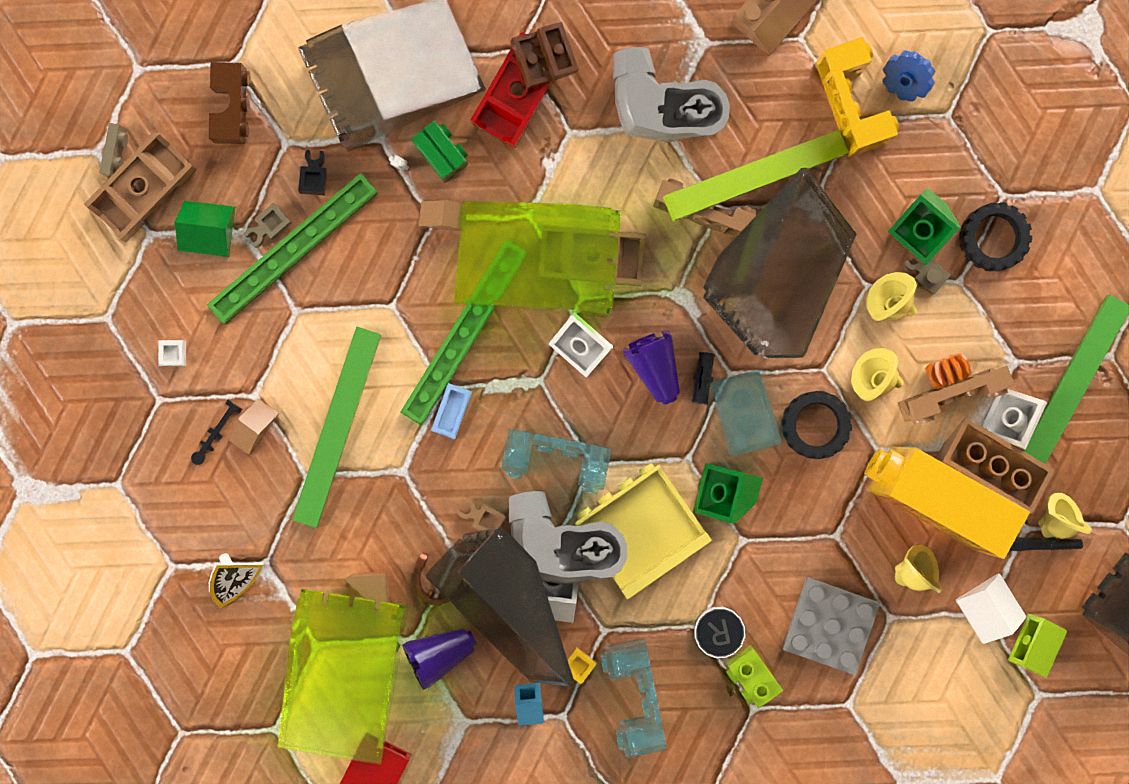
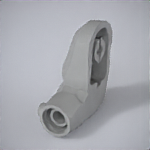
[613,47,730,142]
[509,491,627,584]

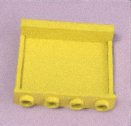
[574,463,712,600]

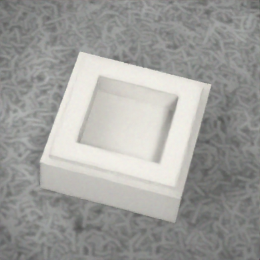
[158,340,186,366]

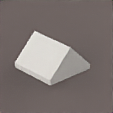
[549,312,613,377]
[982,389,1047,450]
[956,573,1026,644]

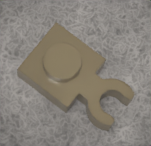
[244,203,292,248]
[903,253,951,295]

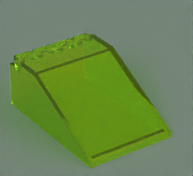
[454,201,621,318]
[278,589,409,764]

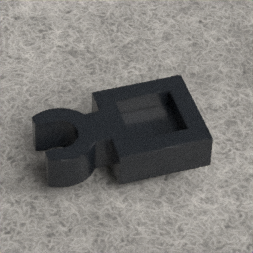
[298,150,327,196]

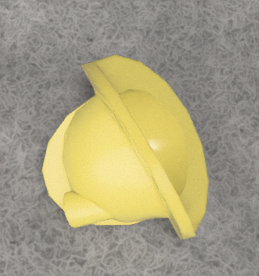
[866,272,917,321]
[851,348,904,401]
[1038,493,1092,539]
[895,544,942,593]

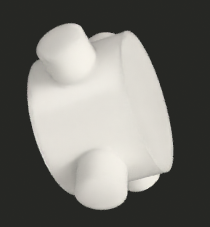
[389,155,409,171]

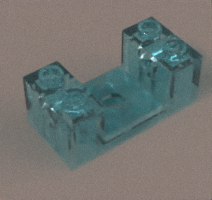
[501,429,612,494]
[600,638,667,758]

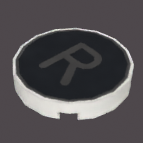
[694,606,745,658]

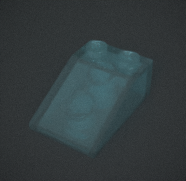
[710,370,782,457]

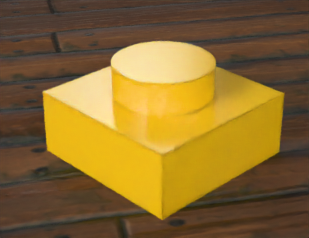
[561,647,597,684]

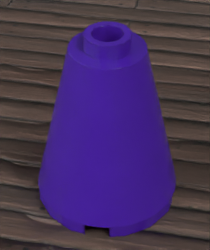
[622,331,680,405]
[402,628,476,690]

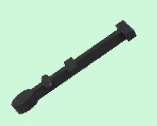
[191,399,243,465]

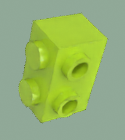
[1008,614,1067,678]
[726,645,783,709]

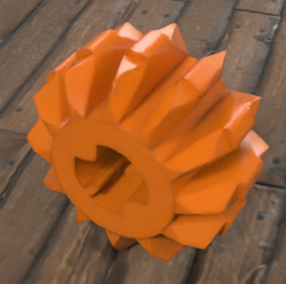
[925,353,972,389]

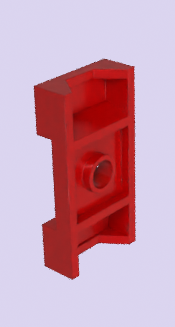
[470,32,554,149]

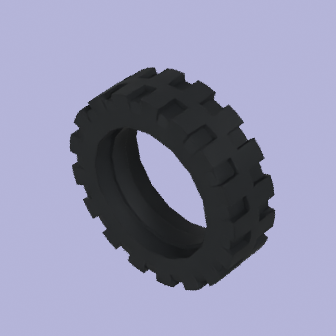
[959,202,1032,272]
[781,391,852,459]

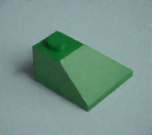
[888,188,961,265]
[693,463,763,524]

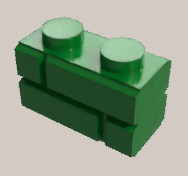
[411,121,468,183]

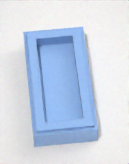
[431,383,472,439]

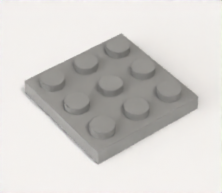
[781,576,880,675]

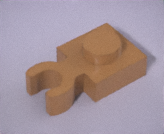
[458,499,506,539]

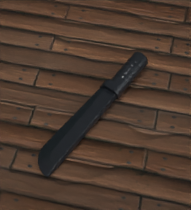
[1009,537,1083,551]

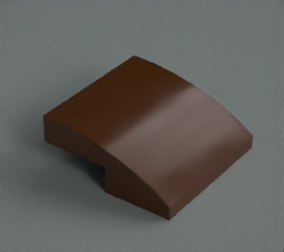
[510,22,579,89]

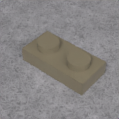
[99,123,128,178]

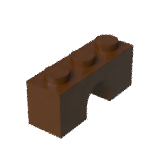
[209,62,250,144]

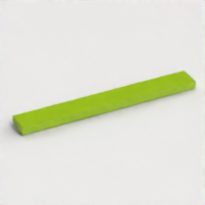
[663,130,849,221]

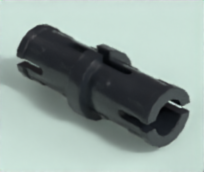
[692,352,715,405]

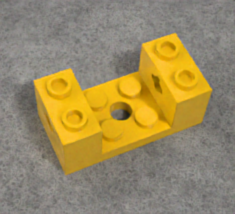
[815,36,899,157]

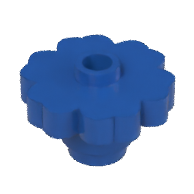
[883,50,935,102]

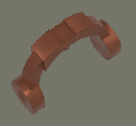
[414,552,470,606]

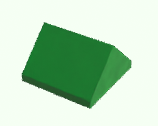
[174,201,236,257]

